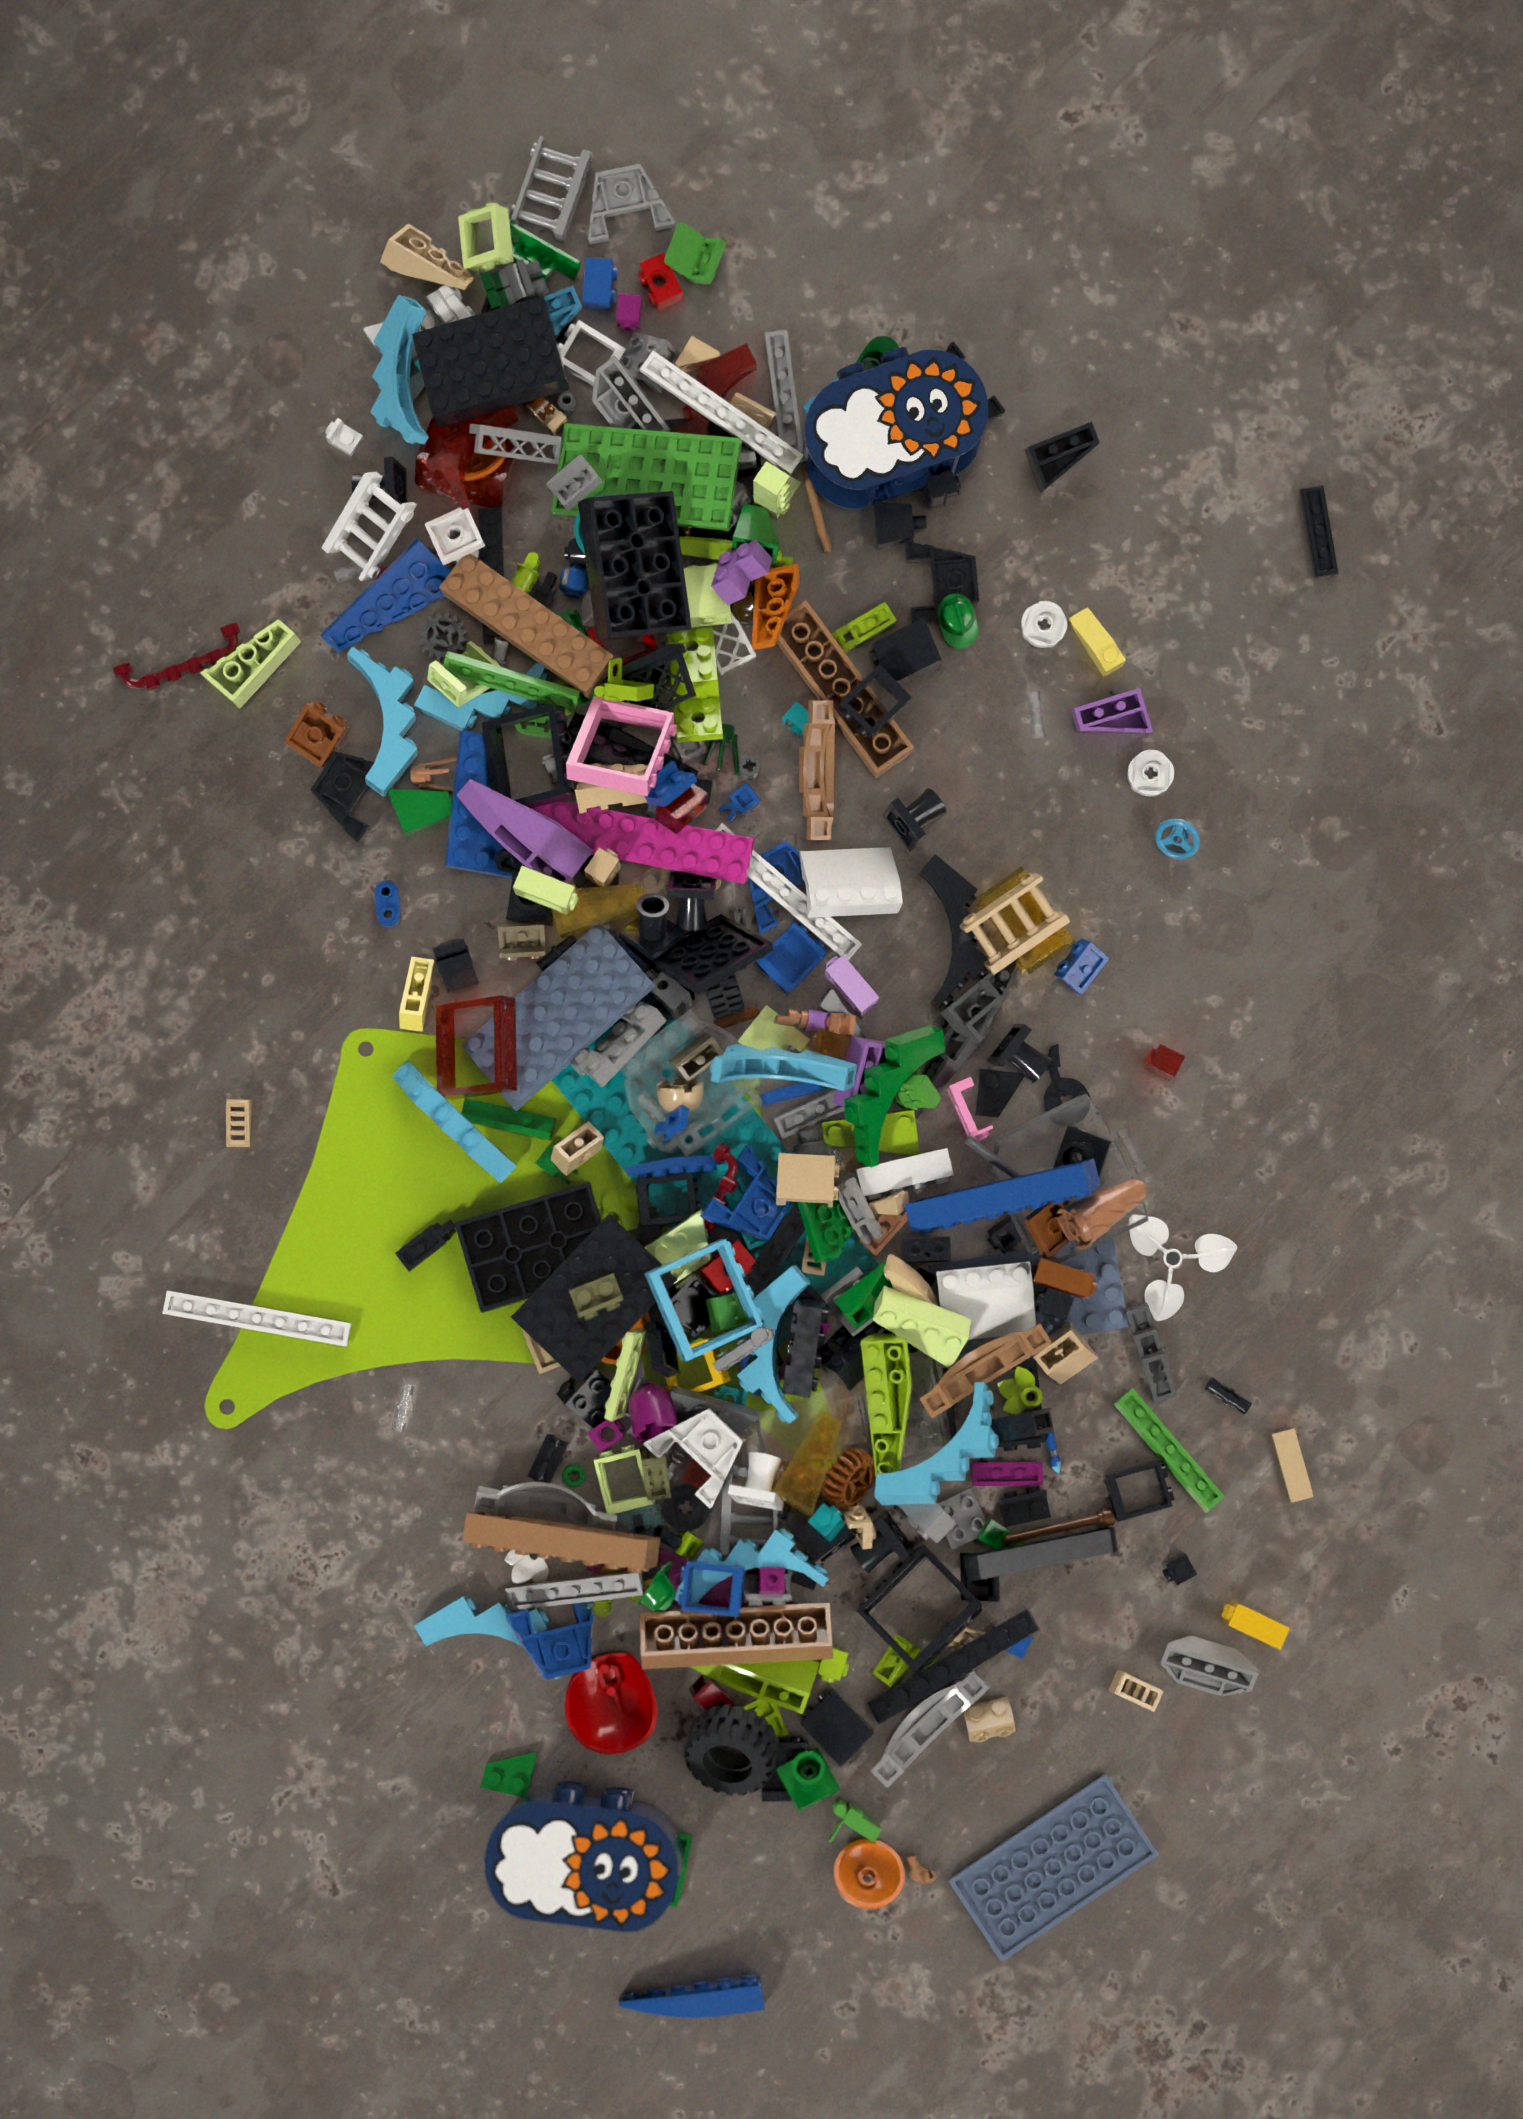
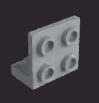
[619,332,681,393]
[820,1267,873,1336]

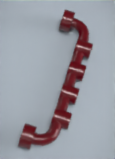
[112,623,241,690]
[703,1142,738,1234]

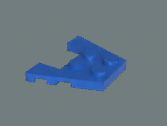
[748,841,805,935]
[700,1144,792,1241]
[506,1601,594,1680]

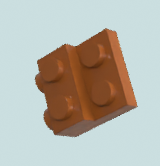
[284,701,350,767]
[1024,1200,1070,1259]

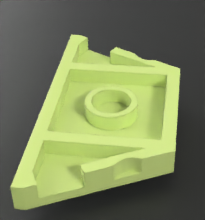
[644,1209,712,1284]

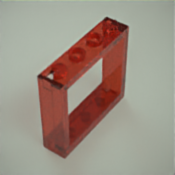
[435,995,517,1100]

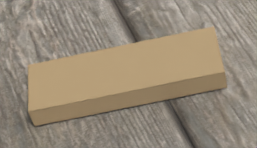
[1271,1428,1314,1503]

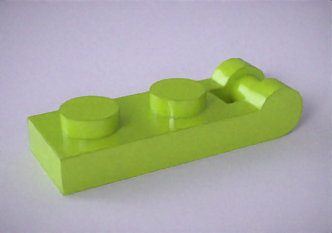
[832,602,897,654]

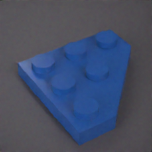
[626,1155,726,1179]

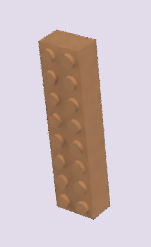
[439,553,614,699]
[776,600,914,779]
[462,1511,661,1573]
[640,1603,833,1669]

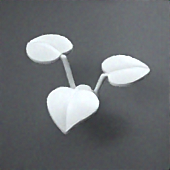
[1129,1216,1237,1321]

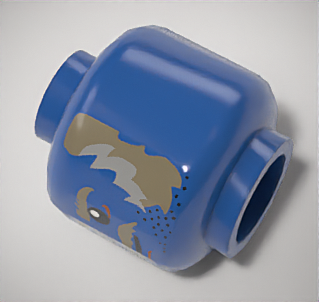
[559,564,589,599]

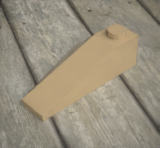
[380,224,476,290]

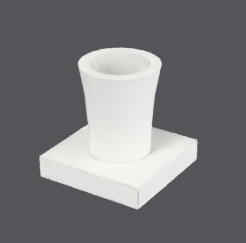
[425,505,485,566]
[728,1452,784,1511]

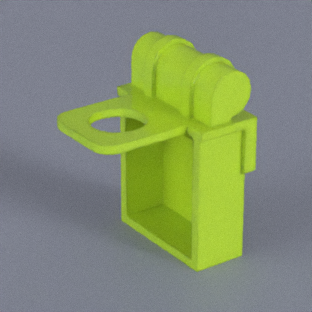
[594,658,654,701]

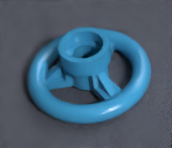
[1155,819,1200,859]

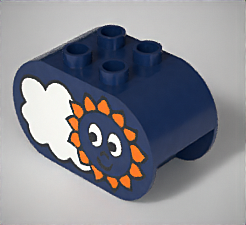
[802,347,988,510]
[484,1781,684,1932]

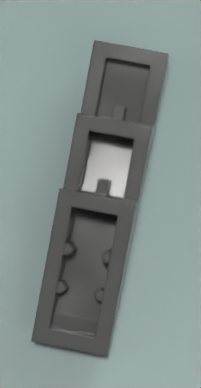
[1125,1302,1177,1403]

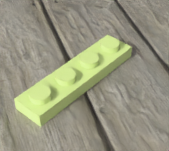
[604,1328,646,1421]

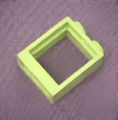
[458,203,514,274]
[513,866,578,915]
[593,1444,655,1514]

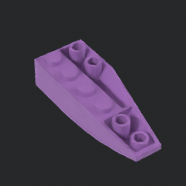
[457,779,593,884]

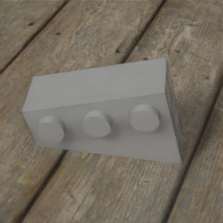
[894,1469,957,1544]

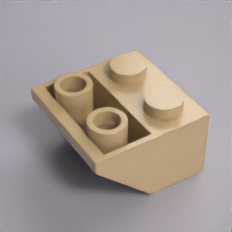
[1033,1321,1098,1385]

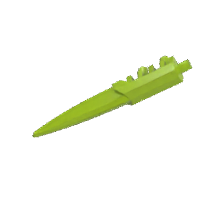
[679,536,793,569]

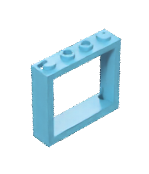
[645,1239,763,1362]

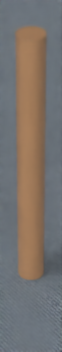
[800,464,832,553]

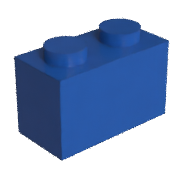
[582,257,618,311]

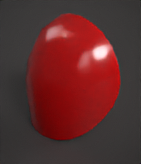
[564,1651,657,1755]

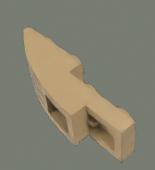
[884,1255,939,1306]

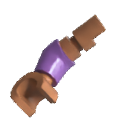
[774,1009,856,1036]

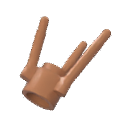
[411,756,457,793]

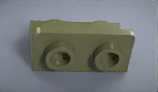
[569,1273,624,1320]

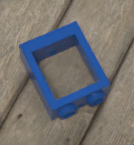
[678,1561,746,1617]

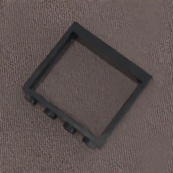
[482,703,577,808]
[942,1358,1046,1451]
[857,1544,986,1675]

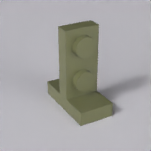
[641,1442,671,1500]

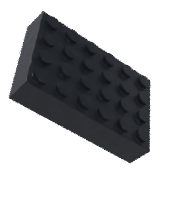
[412,295,570,427]
[578,491,692,641]
[454,1182,602,1313]
[511,1214,678,1383]

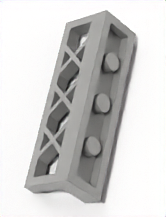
[469,424,562,464]

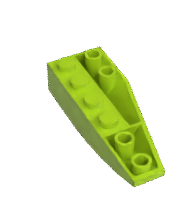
[861,1334,912,1476]
[691,1660,820,1714]

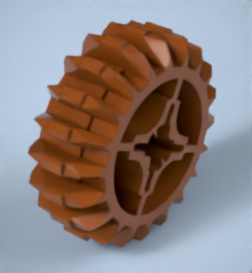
[823,1447,875,1511]

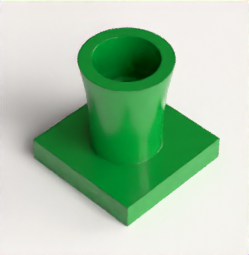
[776,1747,840,1813]

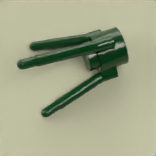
[703,724,739,776]

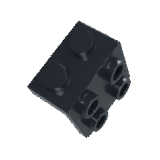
[556,1366,612,1428]

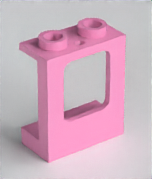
[947,1077,993,1142]

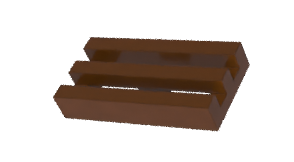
[713,1005,760,1031]

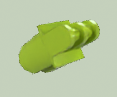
[511,552,540,595]

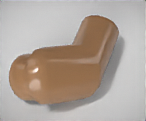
[904,1854,936,1885]

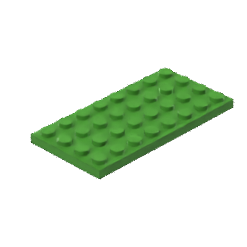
[551,423,742,531]

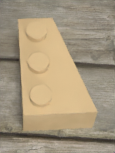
[575,763,648,813]

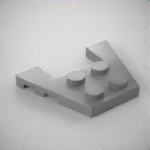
[588,164,675,245]

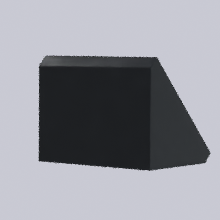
[960,1552,1000,1602]

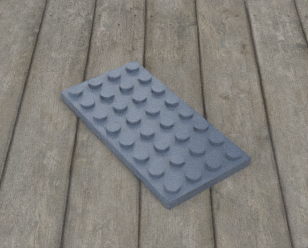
[461,922,656,1111]
[928,1235,1129,1355]
[948,1774,1159,1962]

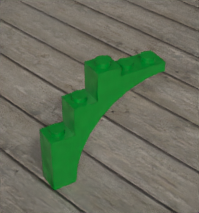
[844,1025,945,1168]

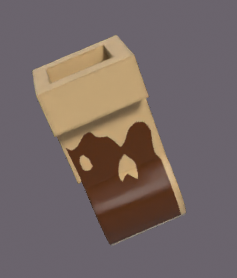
[525,397,568,436]

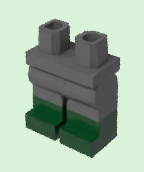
[480,259,549,310]

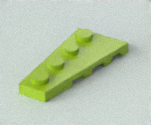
[822,1110,920,1155]

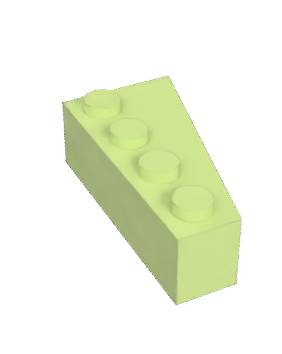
[873,1286,971,1368]

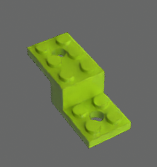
[667,626,723,743]

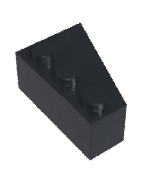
[1024,421,1100,492]

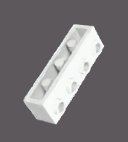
[856,1148,954,1201]

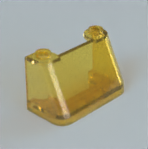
[975,866,1075,975]

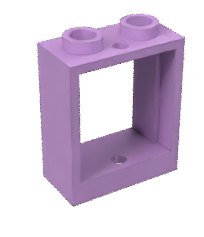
[825,955,879,1017]

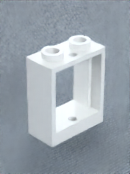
[559,320,626,387]

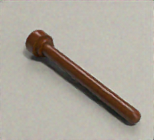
[1003,1506,1115,1544]

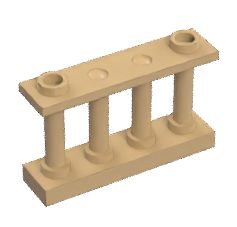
[959,873,1071,974]

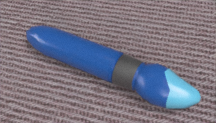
[1045,1431,1061,1473]

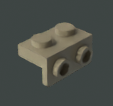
[498,922,546,961]

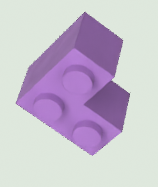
[711,540,772,605]

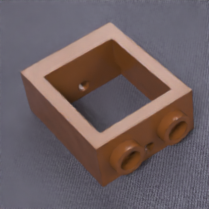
[1032,1258,1097,1299]

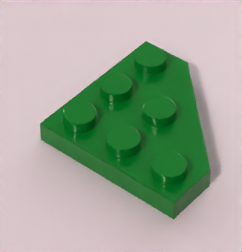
[797,1200,853,1263]

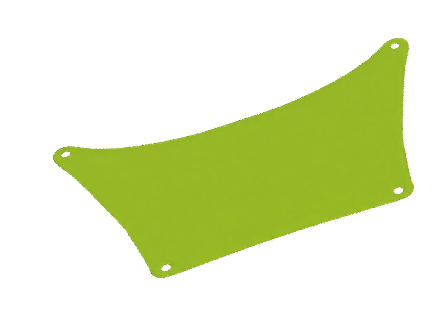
[204,1028,841,1471]

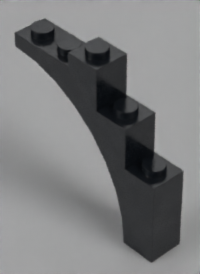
[919,854,988,1009]

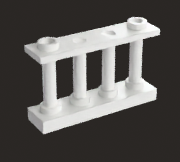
[321,472,417,581]

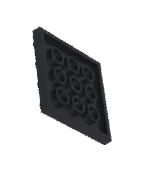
[646,914,774,994]

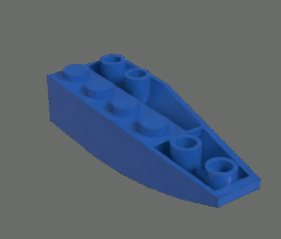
[618,1974,765,2018]

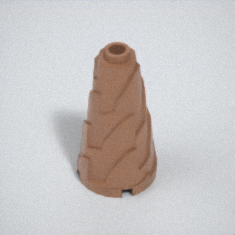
[1058,1179,1147,1250]

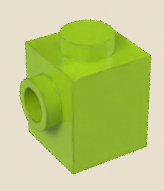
[817,1647,850,1683]

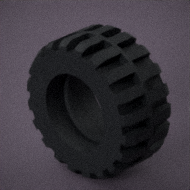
[684,1704,779,1796]

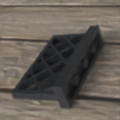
[601,643,696,729]

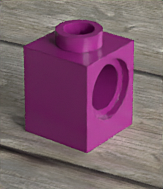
[616,293,642,331]
[587,1419,625,1452]
[757,1567,784,1594]

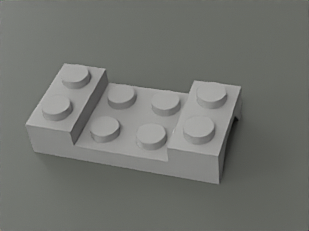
[570,1001,666,1087]

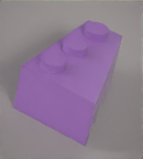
[1070,688,1153,733]
[833,1035,887,1108]

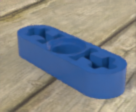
[759,1082,827,1106]

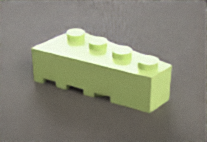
[753,461,801,520]
[200,619,301,709]

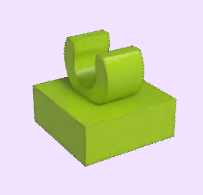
[675,1531,704,1561]

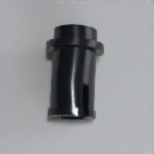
[653,1525,682,1550]

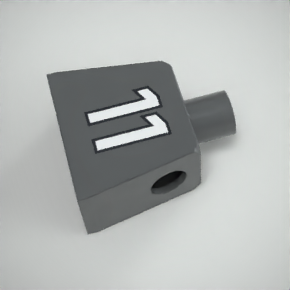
[645,969,694,1022]

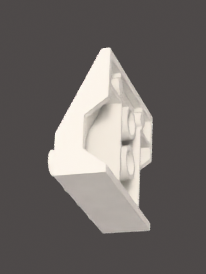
[800,847,903,918]
[935,1261,1036,1340]

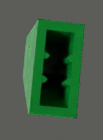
[731,504,779,564]
[388,789,452,837]

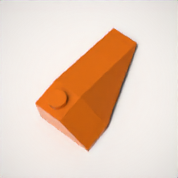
[752,563,800,650]

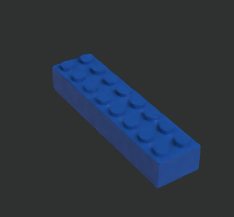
[905,1159,1101,1235]

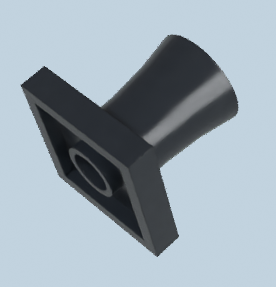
[352,457,408,505]
[882,788,947,851]
[667,872,717,931]
[506,874,555,927]
[619,893,685,961]
[987,1024,1052,1084]
[1053,1125,1113,1180]
[850,1510,914,1573]

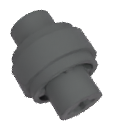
[792,1130,830,1156]

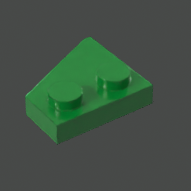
[480,1752,537,1798]

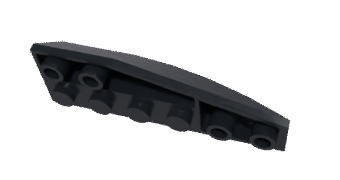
[567,713,699,788]
[818,1268,936,1391]

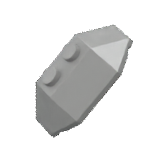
[592,355,670,432]
[1160,1635,1259,1696]

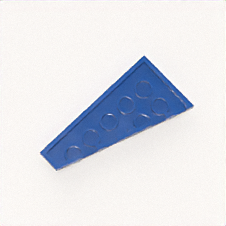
[320,538,452,652]
[444,730,513,878]

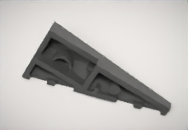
[940,951,1029,1043]
[914,1000,993,1118]

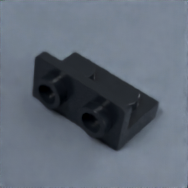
[998,1486,1051,1527]

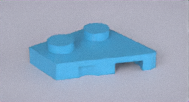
[545,286,582,337]

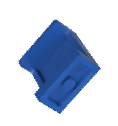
[755,921,827,995]

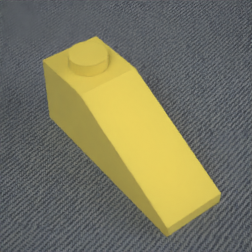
[1068,607,1126,678]
[399,957,435,1032]

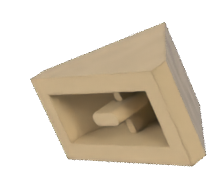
[675,336,721,372]

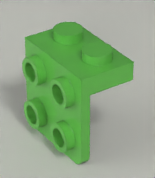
[664,222,726,284]

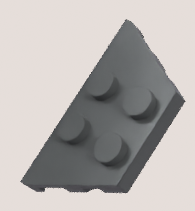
[670,1386,760,1435]

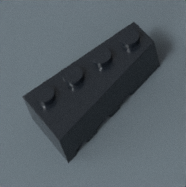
[782,1297,829,1398]

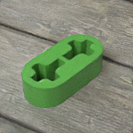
[515,716,551,738]

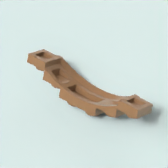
[799,700,835,840]
[919,1323,1053,1419]

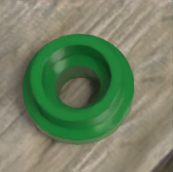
[562,1464,585,1488]

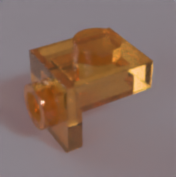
[812,1028,851,1060]

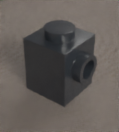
[1162,1552,1197,1586]

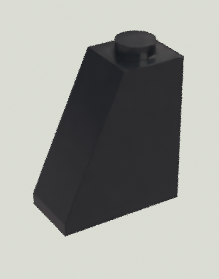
[990,1408,1054,1442]

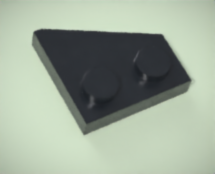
[975,1069,1024,1118]

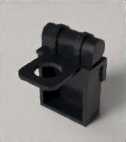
[432,938,479,993]
[645,1320,692,1378]

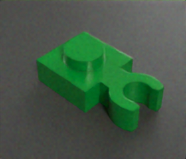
[535,1145,578,1184]
[976,1517,1021,1549]

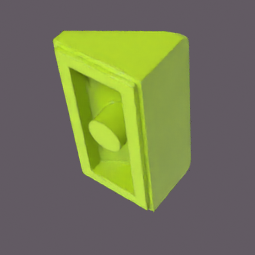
[872,1634,920,1688]

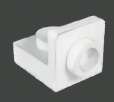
[326,418,364,457]

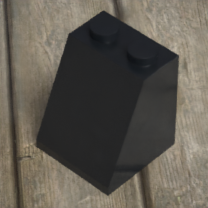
[869,618,942,685]
[800,1688,874,1767]

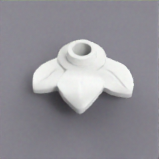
[505,1550,549,1585]

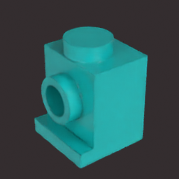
[781,702,808,736]
[713,1385,748,1406]

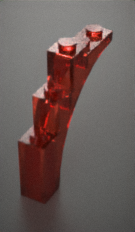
[669,343,757,435]
[423,406,519,510]

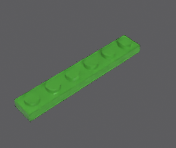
[444,651,580,713]
[1114,1388,1225,1513]

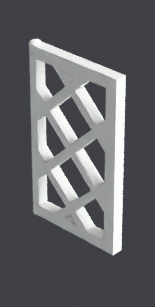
[713,613,757,675]

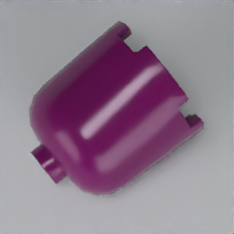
[629,1382,678,1442]

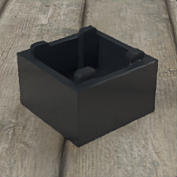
[656,1272,718,1340]

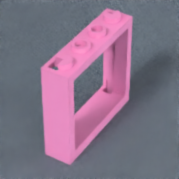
[566,696,677,796]

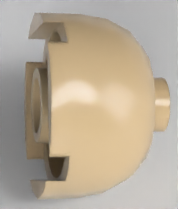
[656,1078,704,1115]

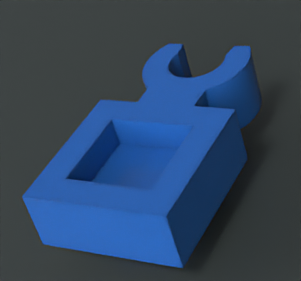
[719,782,762,822]

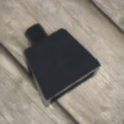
[874,502,927,550]

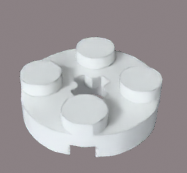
[1021,601,1067,648]
[1127,750,1174,797]

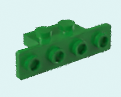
[509,221,581,281]

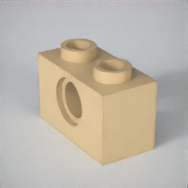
[584,848,621,890]
[551,1121,604,1176]

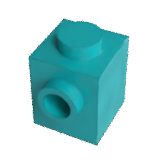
[808,1503,845,1542]

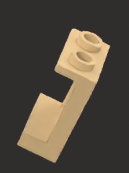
[776,1153,839,1207]

